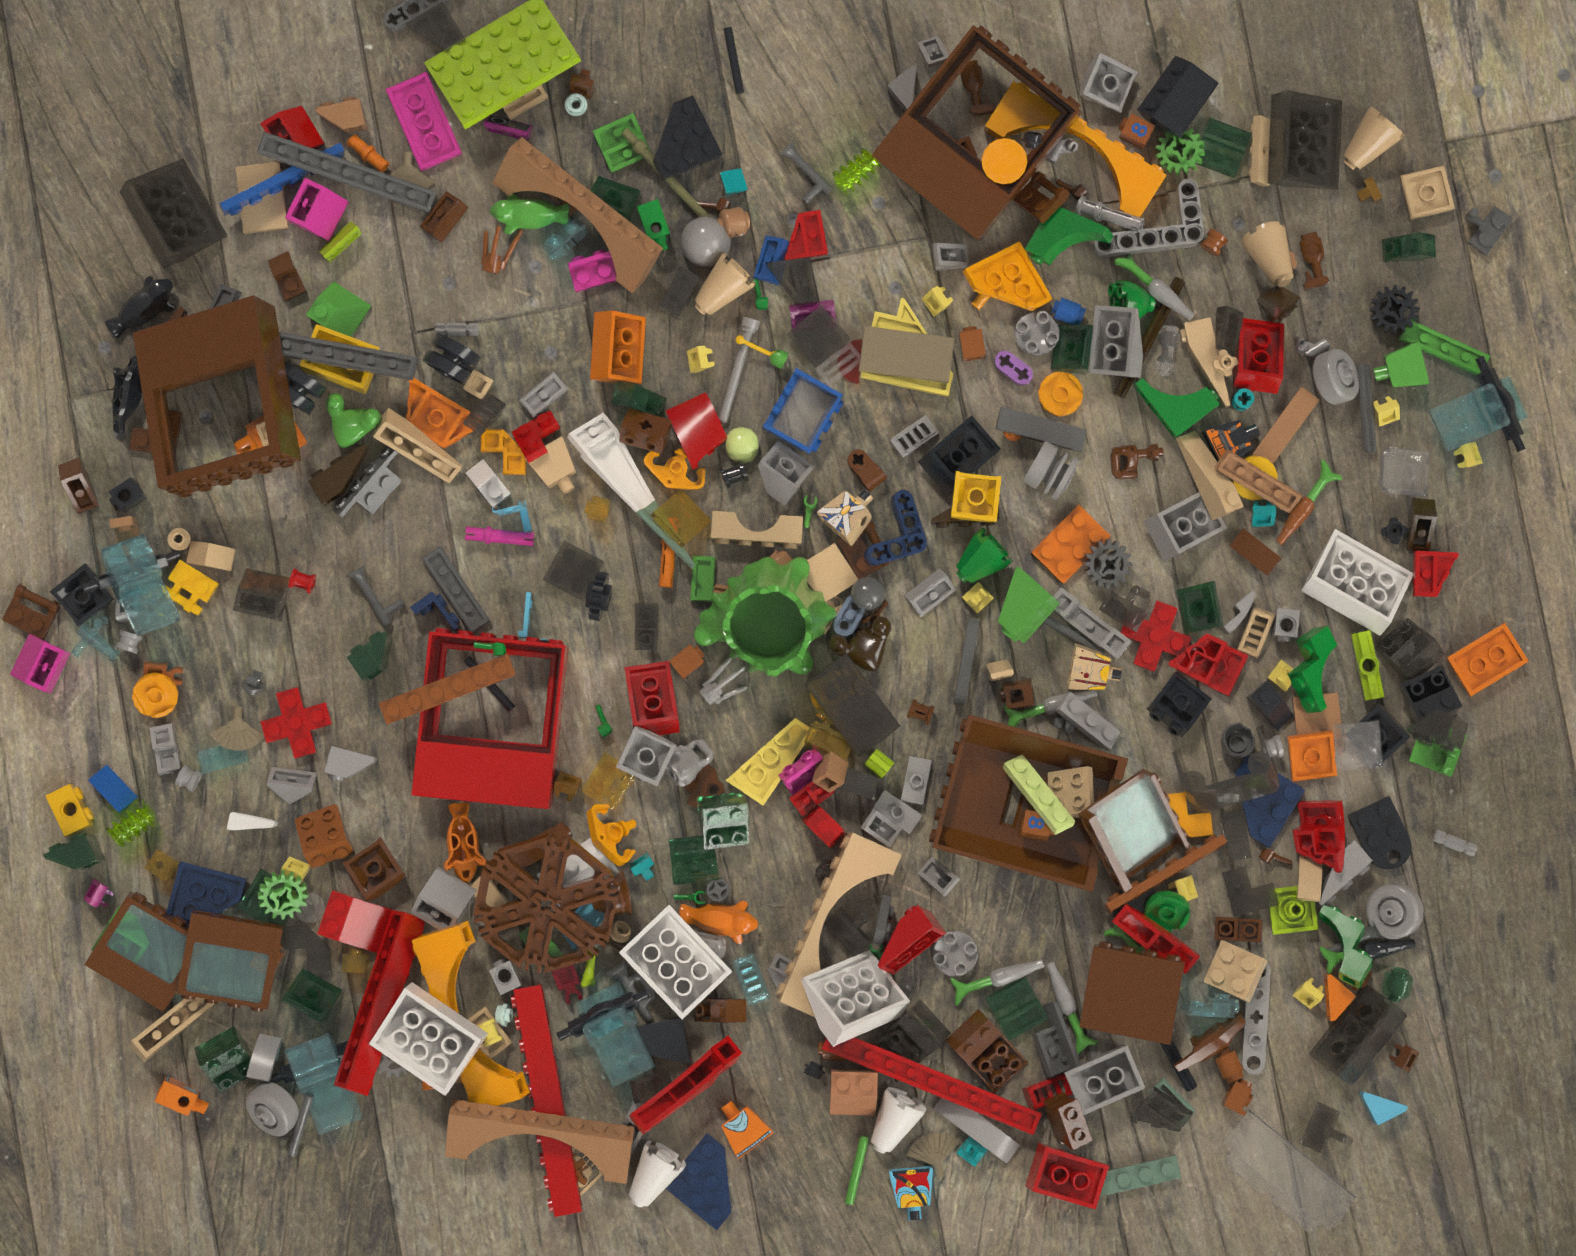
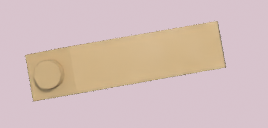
[1179,317,1230,409]
[373,408,462,483]
[1176,431,1244,521]
[129,984,214,1063]

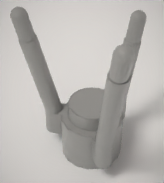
[700,657,747,705]

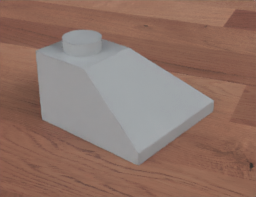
[758,440,815,506]

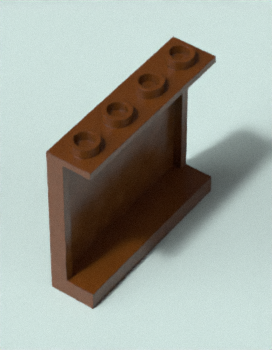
[1079,941,1186,1045]

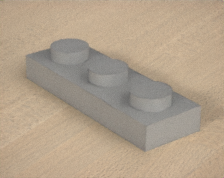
[1055,692,1120,751]

